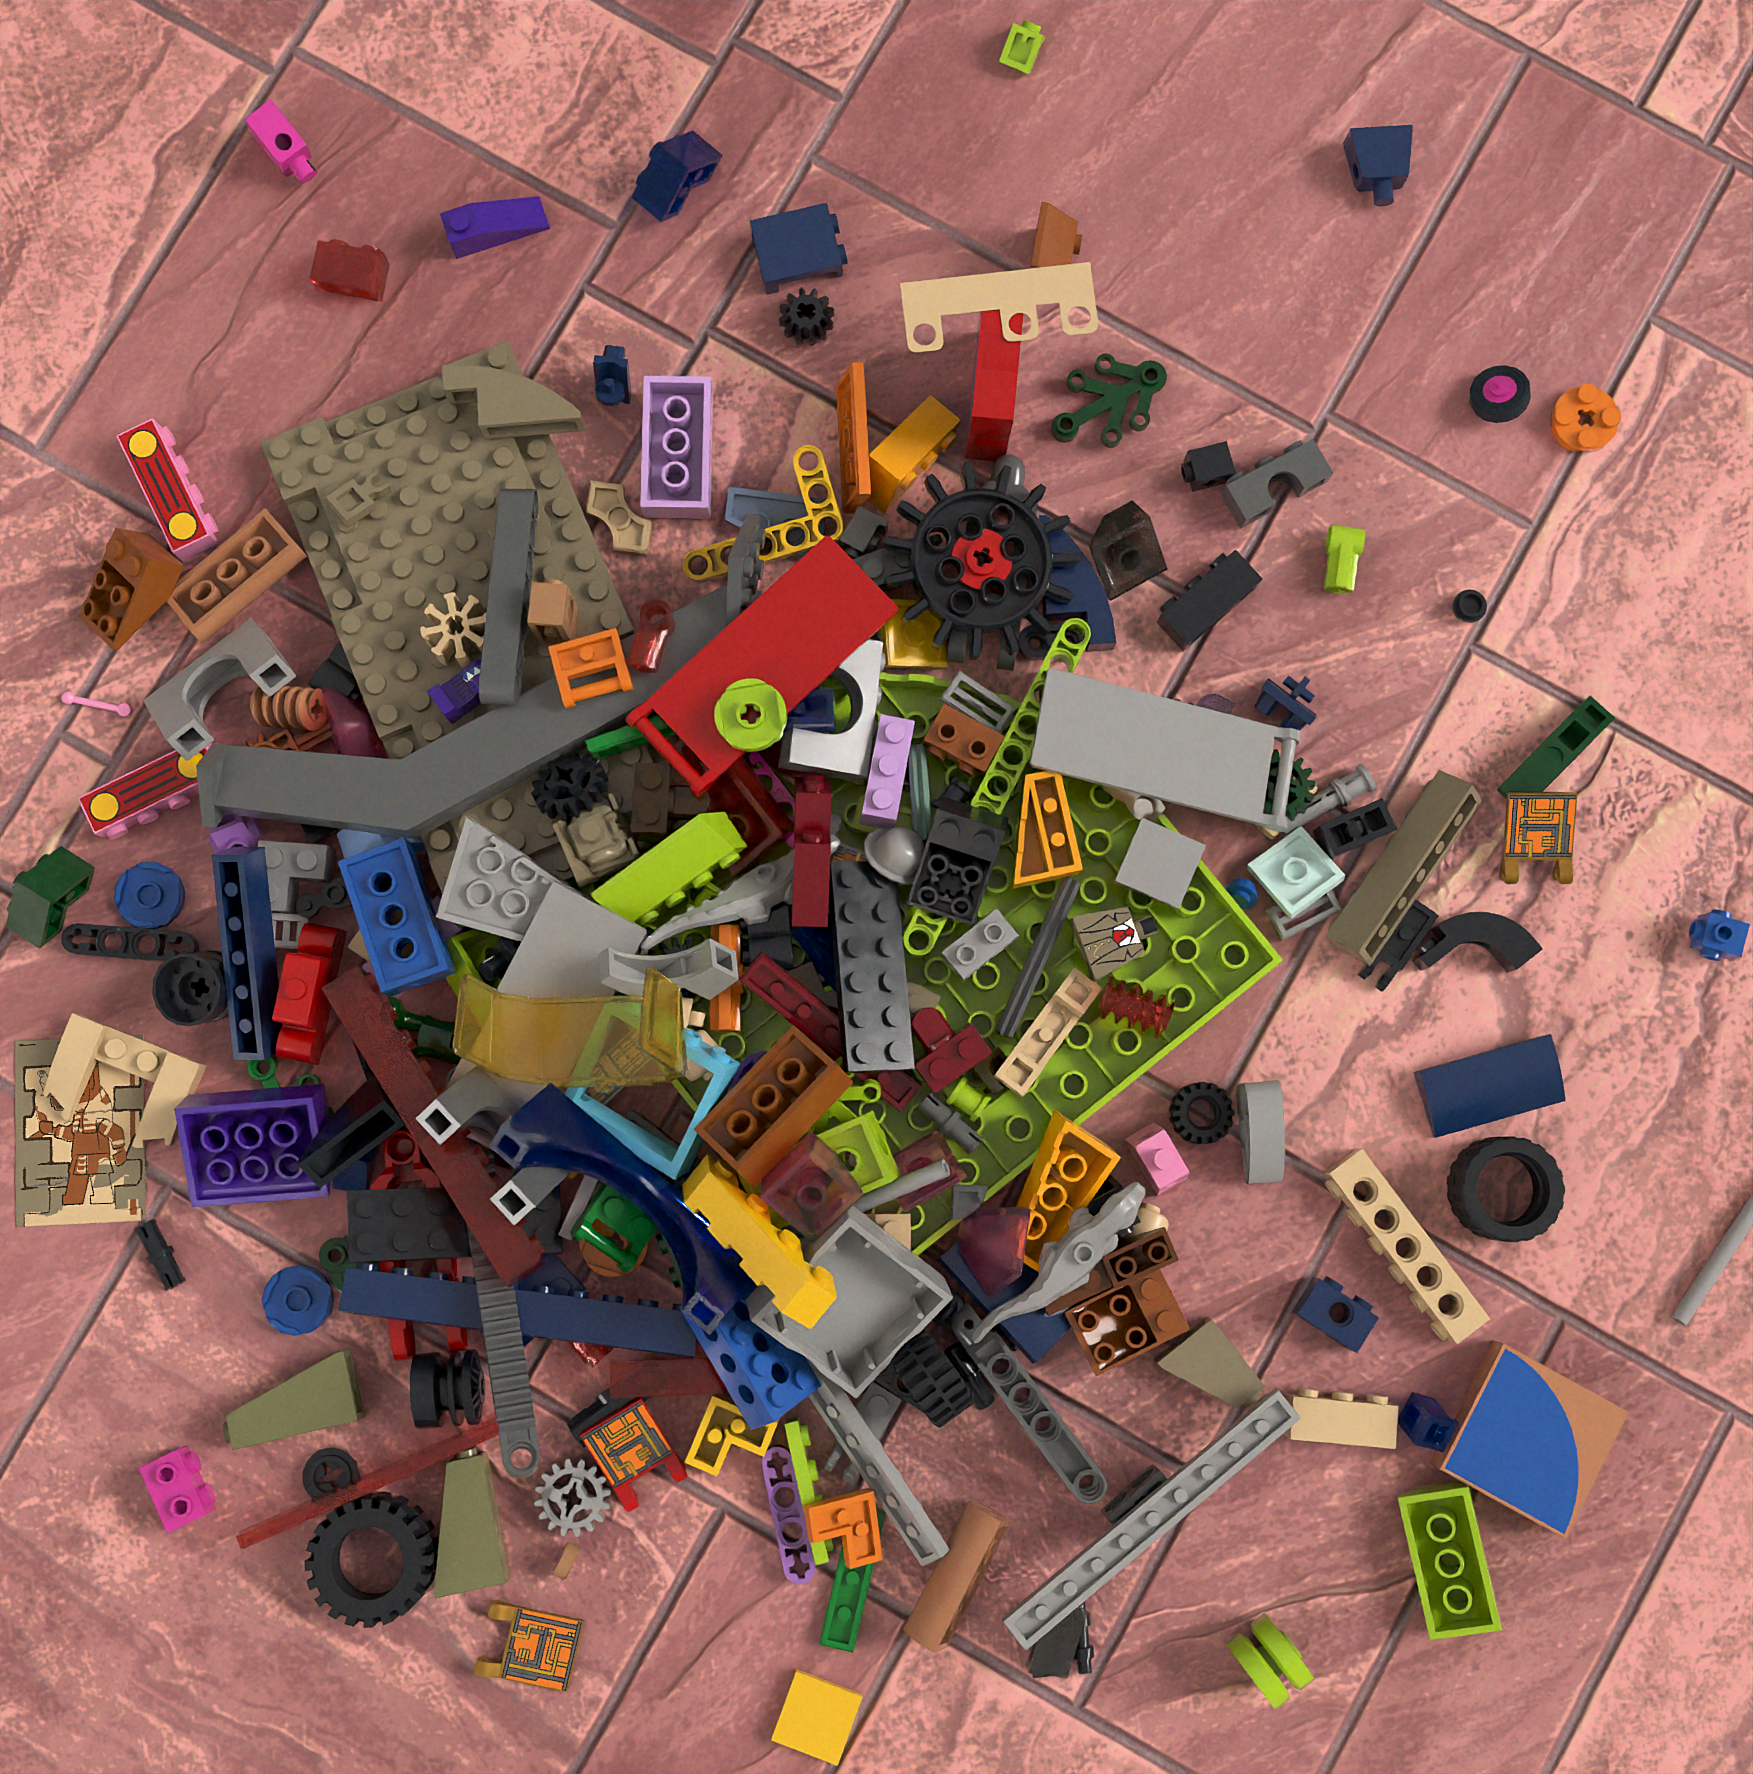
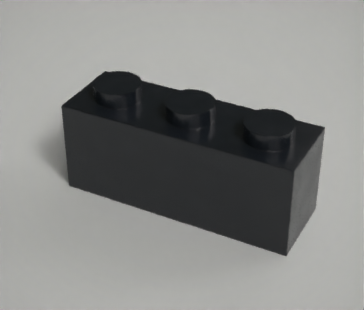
[1157,550,1263,652]

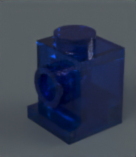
[1398,1392,1459,1452]

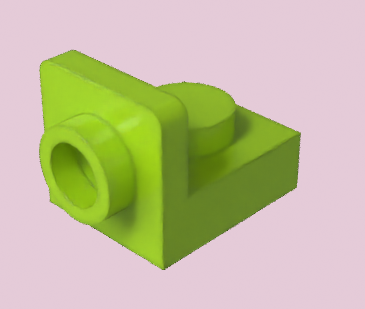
[999,20,1046,74]

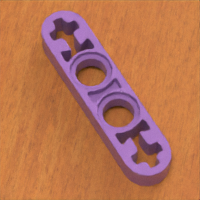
[762,1445,815,1584]

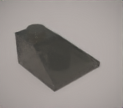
[1089,500,1168,601]

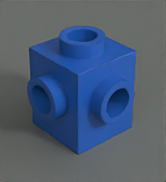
[1689,909,1750,961]

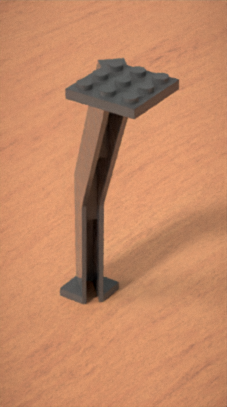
[196,514,766,839]

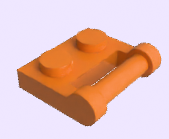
[548,628,634,709]

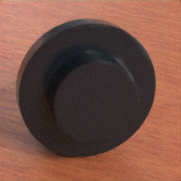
[1452,589,1487,623]

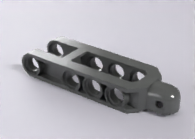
[947,454,1038,671]
[950,1302,1107,1504]

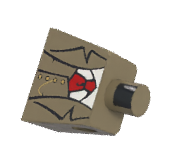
[1069,907,1158,982]

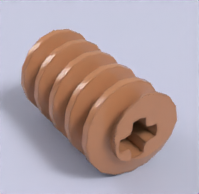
[250,685,330,731]

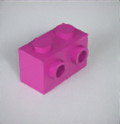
[138,1445,216,1533]

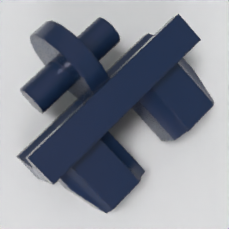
[593,345,631,406]
[1255,675,1317,731]

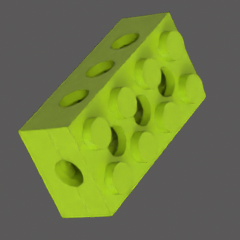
[737,1110,901,1229]

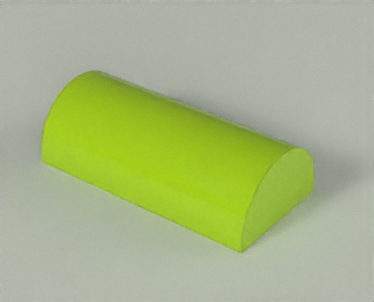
[1398,1482,1502,1640]

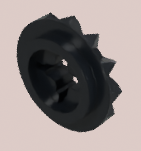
[302,1447,361,1505]

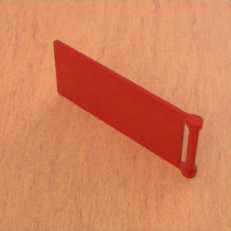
[625,535,899,797]

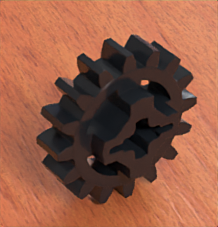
[531,752,609,821]

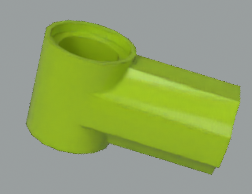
[1323,524,1365,594]

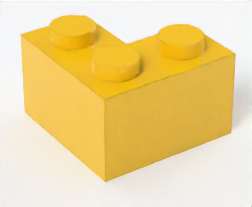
[685,1392,779,1476]

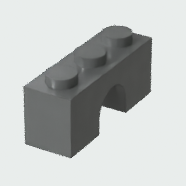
[1221,439,1333,529]

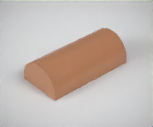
[167,508,307,643]
[903,1499,1012,1653]

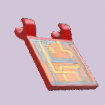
[579,1397,688,1512]

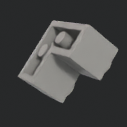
[258,840,336,914]

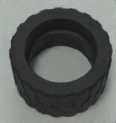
[1446,1136,1565,1242]

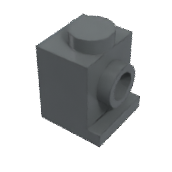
[839,506,888,559]

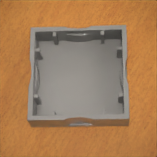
[746,1198,953,1398]

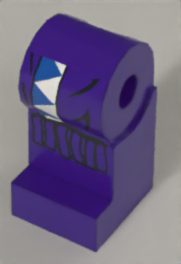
[427,660,481,724]

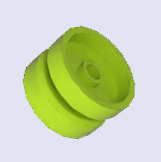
[1226,1613,1315,1710]

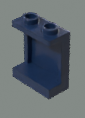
[750,203,848,295]

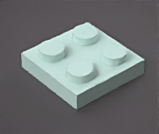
[1247,826,1345,919]

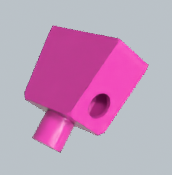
[245,99,317,184]

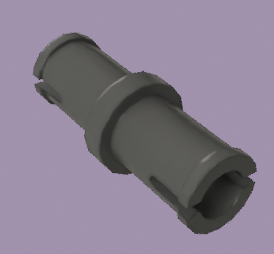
[916,1091,983,1155]

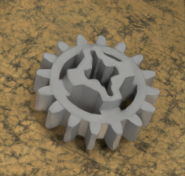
[534,1457,612,1537]

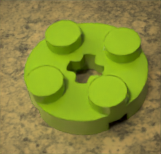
[714,678,787,752]

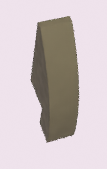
[442,365,586,439]

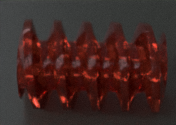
[1098,975,1176,1039]

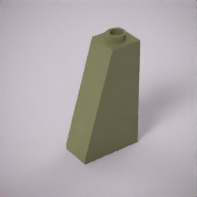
[223,1348,365,1450]
[434,1447,511,1598]

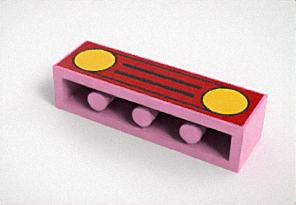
[117,418,219,561]
[78,743,212,840]

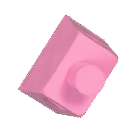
[1124,1122,1190,1196]

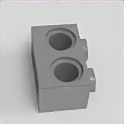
[940,908,1019,982]

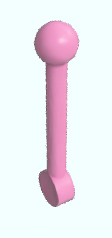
[61,691,132,717]

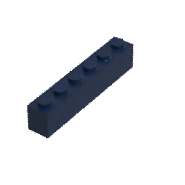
[211,847,283,1060]

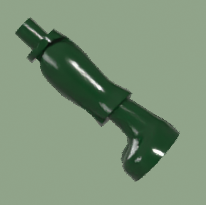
[374,996,476,1065]

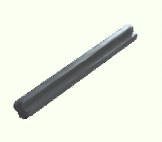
[996,877,1080,1038]

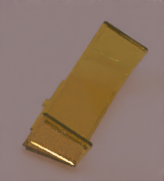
[453,968,688,1092]

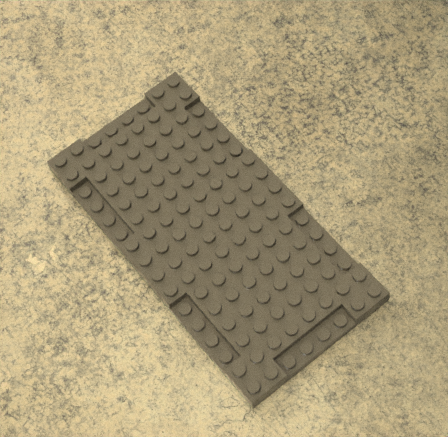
[260,340,713,929]

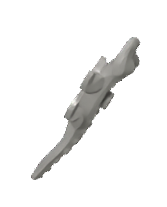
[641,834,840,951]
[972,1182,1145,1344]

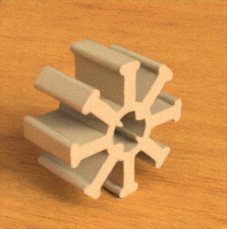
[420,592,486,669]

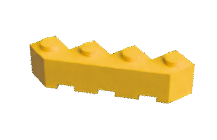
[682,1154,837,1330]

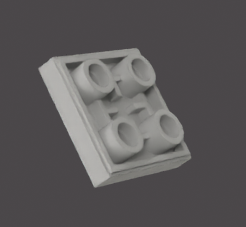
[1114,818,1206,910]

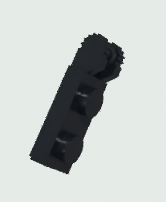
[1358,899,1439,992]

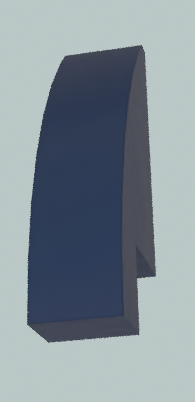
[1039,515,1117,652]

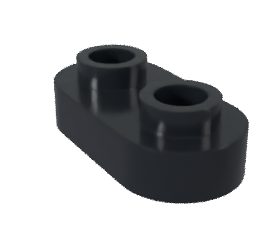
[1018,624,1083,660]

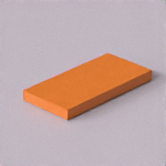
[836,362,871,513]

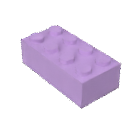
[640,376,713,519]

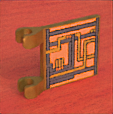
[1499,792,1577,884]
[474,1599,584,1692]

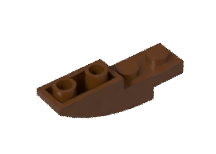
[1032,1227,1179,1316]

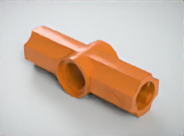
[709,925,744,1032]

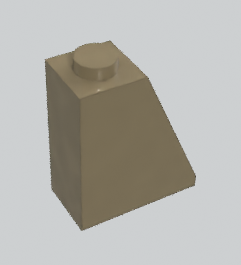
[1153,1317,1265,1408]

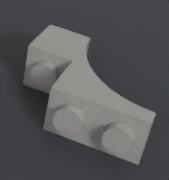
[599,938,739,1008]

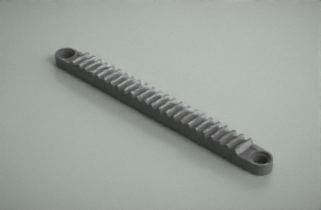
[446,1065,540,1479]

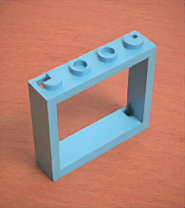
[558,994,741,1180]

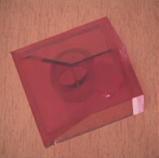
[321,686,381,758]
[958,1207,1031,1296]

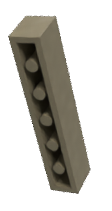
[1326,770,1482,966]

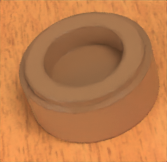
[552,1542,580,1580]

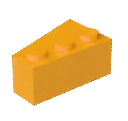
[867,395,961,514]
[1012,771,1083,889]

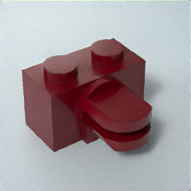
[910,1007,993,1094]

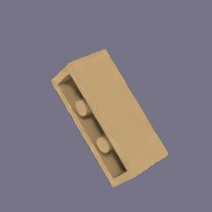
[1284,1388,1398,1449]

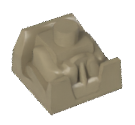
[551,793,642,888]

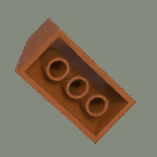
[694,1025,854,1187]

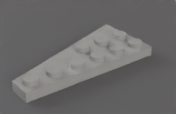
[436,815,649,956]

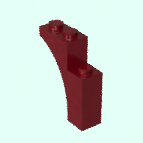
[791,772,832,927]

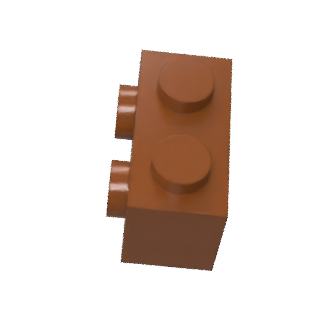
[923,704,1005,778]

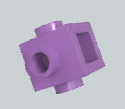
[209,814,263,853]

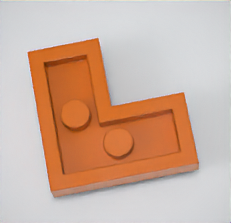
[804,1488,883,1569]

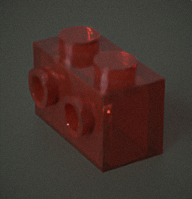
[310,239,390,302]

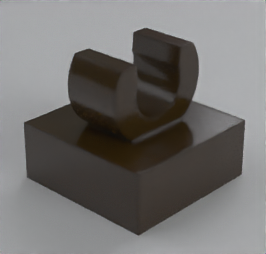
[971,1047,1007,1095]

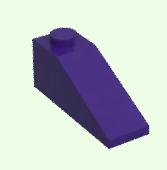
[439,196,550,259]

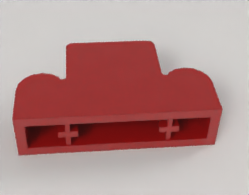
[272,923,347,1065]

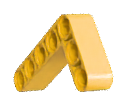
[682,445,844,582]

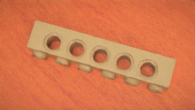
[1323,1149,1490,1344]

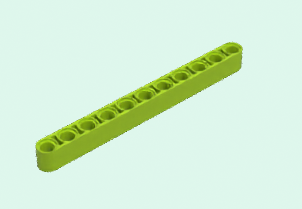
[903,618,1091,958]

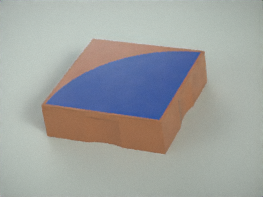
[1430,1340,1629,1539]

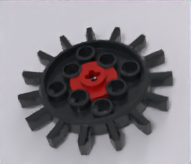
[882,462,1080,660]

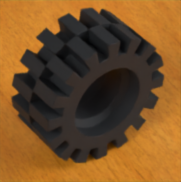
[1169,1082,1235,1144]

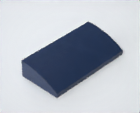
[1414,1034,1566,1138]
[937,1210,1077,1364]

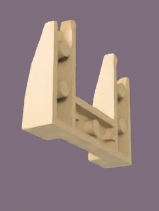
[43,1013,207,1148]

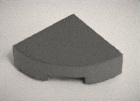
[951,1184,987,1220]

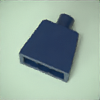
[1343,125,1413,207]

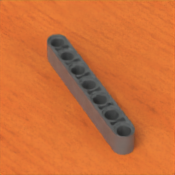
[479,489,539,705]

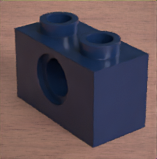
[1291,1276,1379,1353]

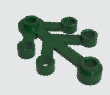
[1051,353,1167,448]

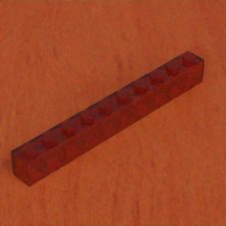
[321,966,546,1288]

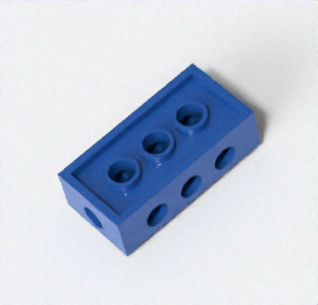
[338,838,456,997]
[679,1267,822,1430]

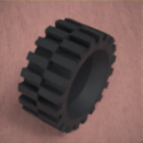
[304,1491,439,1628]

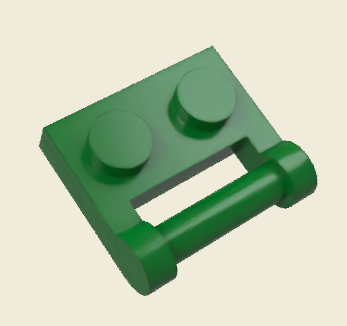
[570,1181,661,1273]

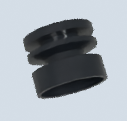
[152,950,229,1026]
[410,1349,485,1429]

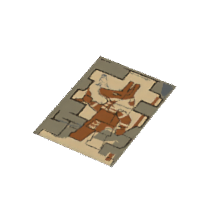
[15,1034,146,1227]

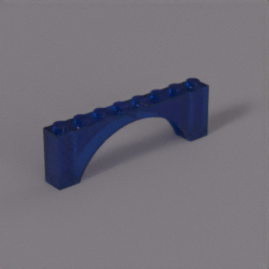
[489,1083,755,1335]

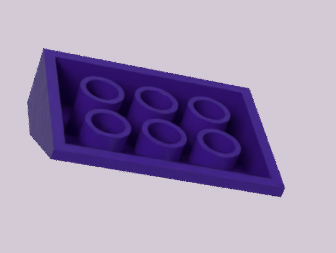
[174,1084,330,1207]

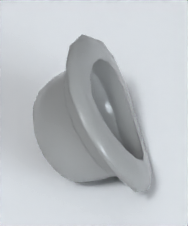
[863,827,925,884]

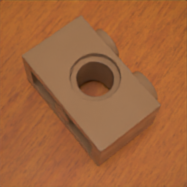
[527,579,578,645]

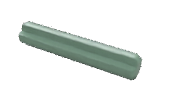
[908,744,932,844]

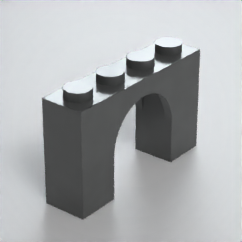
[415,1064,574,1225]

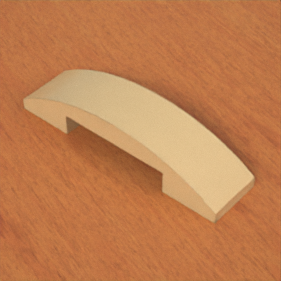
[994,967,1102,1097]

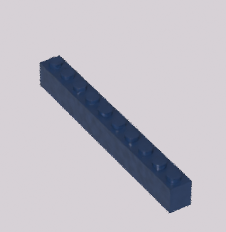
[338,1263,697,1358]

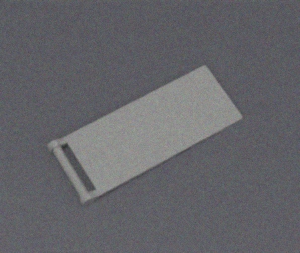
[1030,668,1301,832]
[444,882,647,1159]

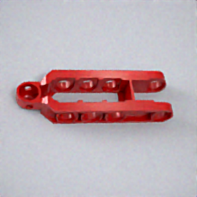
[370,1130,467,1361]

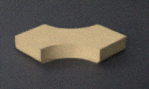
[585,480,652,557]

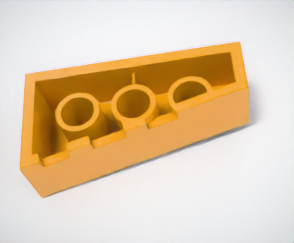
[1002,1109,1121,1272]

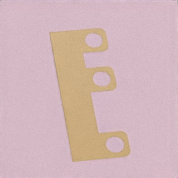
[900,262,1098,352]

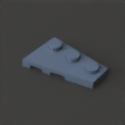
[725,487,826,558]

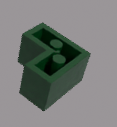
[6,846,95,949]

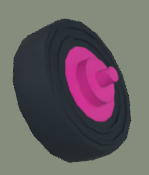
[1470,365,1531,423]

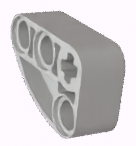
[1236,1080,1285,1185]

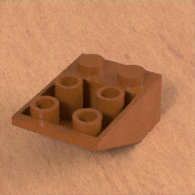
[79,528,184,650]
[1064,1269,1190,1376]

